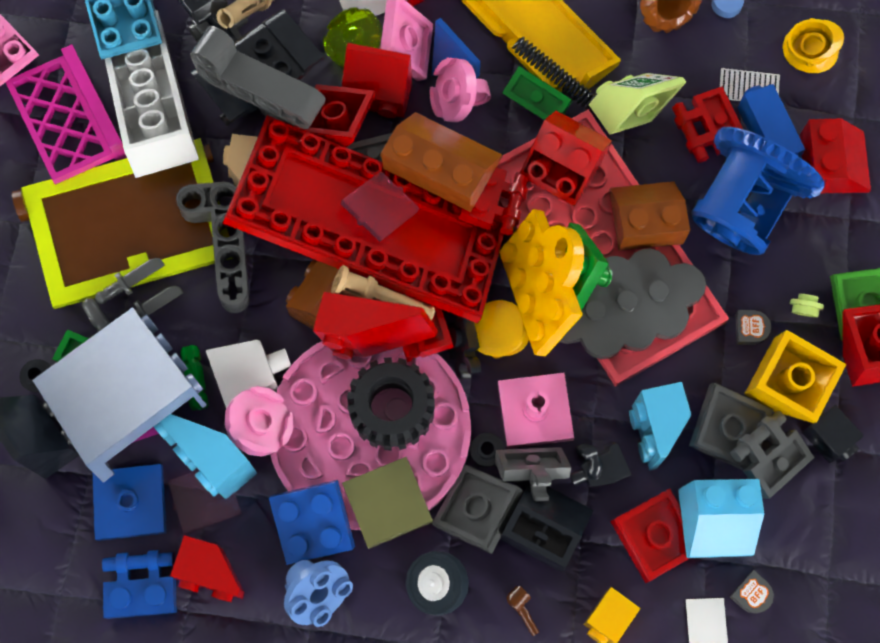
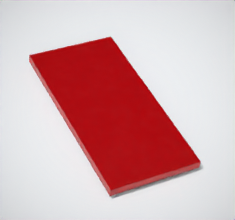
[223,115,504,323]

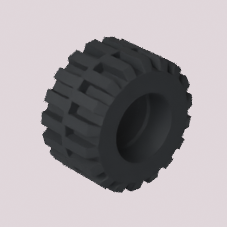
[347,357,435,451]

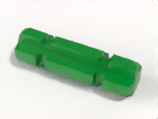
[180,345,209,411]

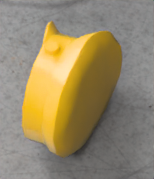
[782,18,844,73]
[474,300,529,359]

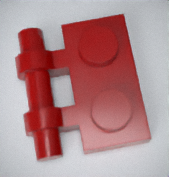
[672,86,744,163]
[458,167,528,235]

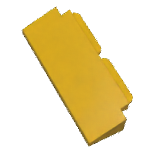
[461,0,621,96]

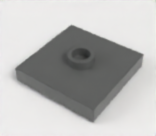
[689,383,773,470]
[432,464,524,554]

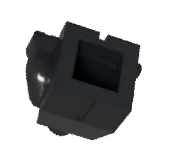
[570,441,632,487]

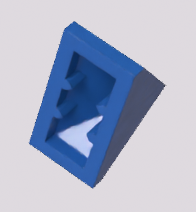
[431,18,480,78]

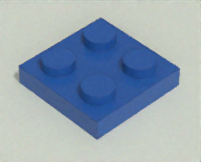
[269,480,355,565]

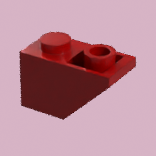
[170,535,245,603]

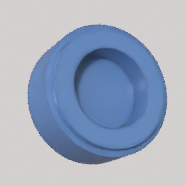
[711,0,744,18]

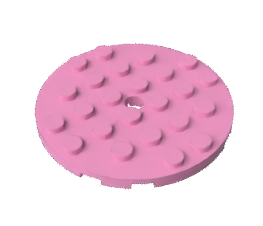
[270,341,471,530]

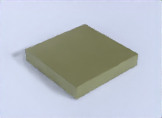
[342,457,433,549]

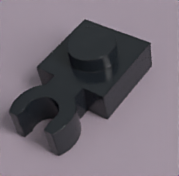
[447,317,481,379]

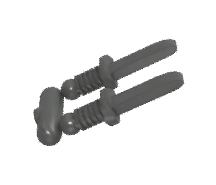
[82,258,183,332]

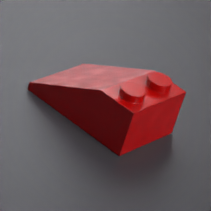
[313,292,438,359]

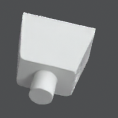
[206,340,291,409]

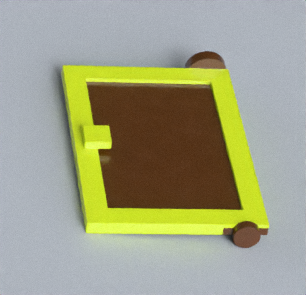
[11,138,232,309]

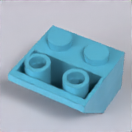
[629,382,691,471]

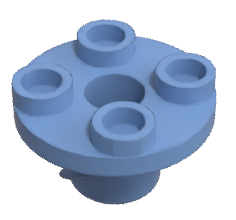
[284,560,353,627]

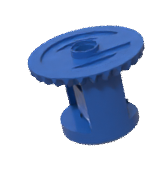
[691,127,825,255]

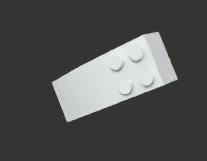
[105,10,199,178]

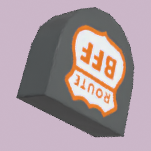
[735,310,771,345]
[729,570,774,614]

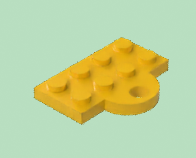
[499,209,584,357]

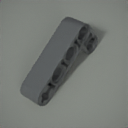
[190,26,326,129]
[176,182,250,313]

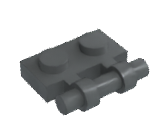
[730,411,815,499]

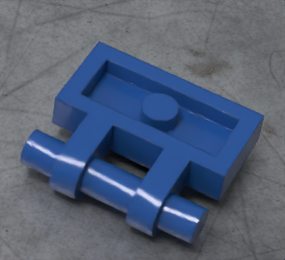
[102,550,177,619]

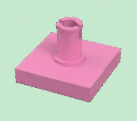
[371,0,433,81]
[497,373,574,449]

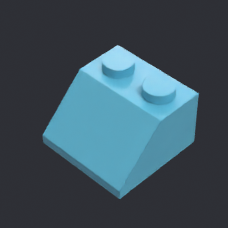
[678,479,764,558]

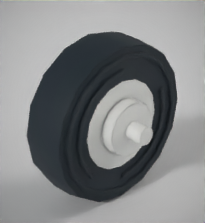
[406,551,469,616]

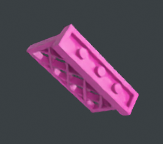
[5,44,127,185]

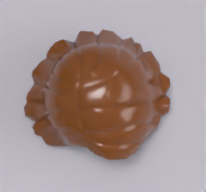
[640,0,702,33]

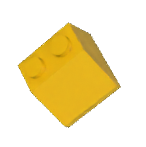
[744,330,847,424]

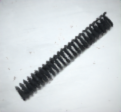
[512,36,598,119]

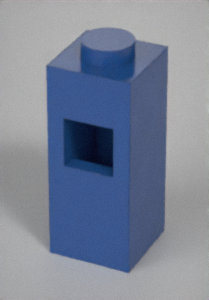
[737,84,806,157]

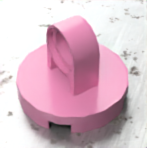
[430,57,491,123]
[224,386,294,457]

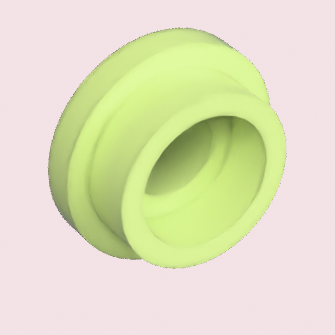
[790,294,824,318]

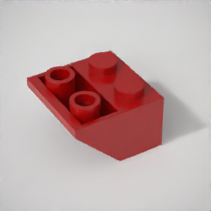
[519,110,612,206]

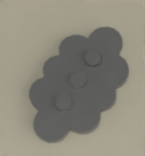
[559,248,706,359]

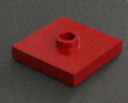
[610,488,690,583]

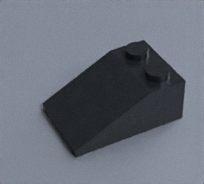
[0,395,79,479]

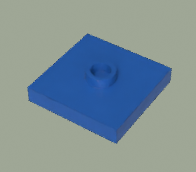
[92,464,167,541]

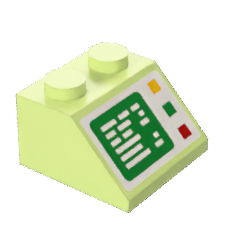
[589,73,686,135]

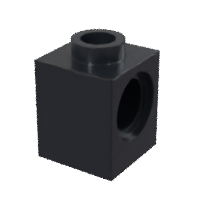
[802,404,864,463]

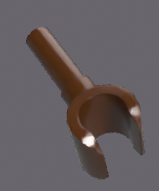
[507,586,539,636]

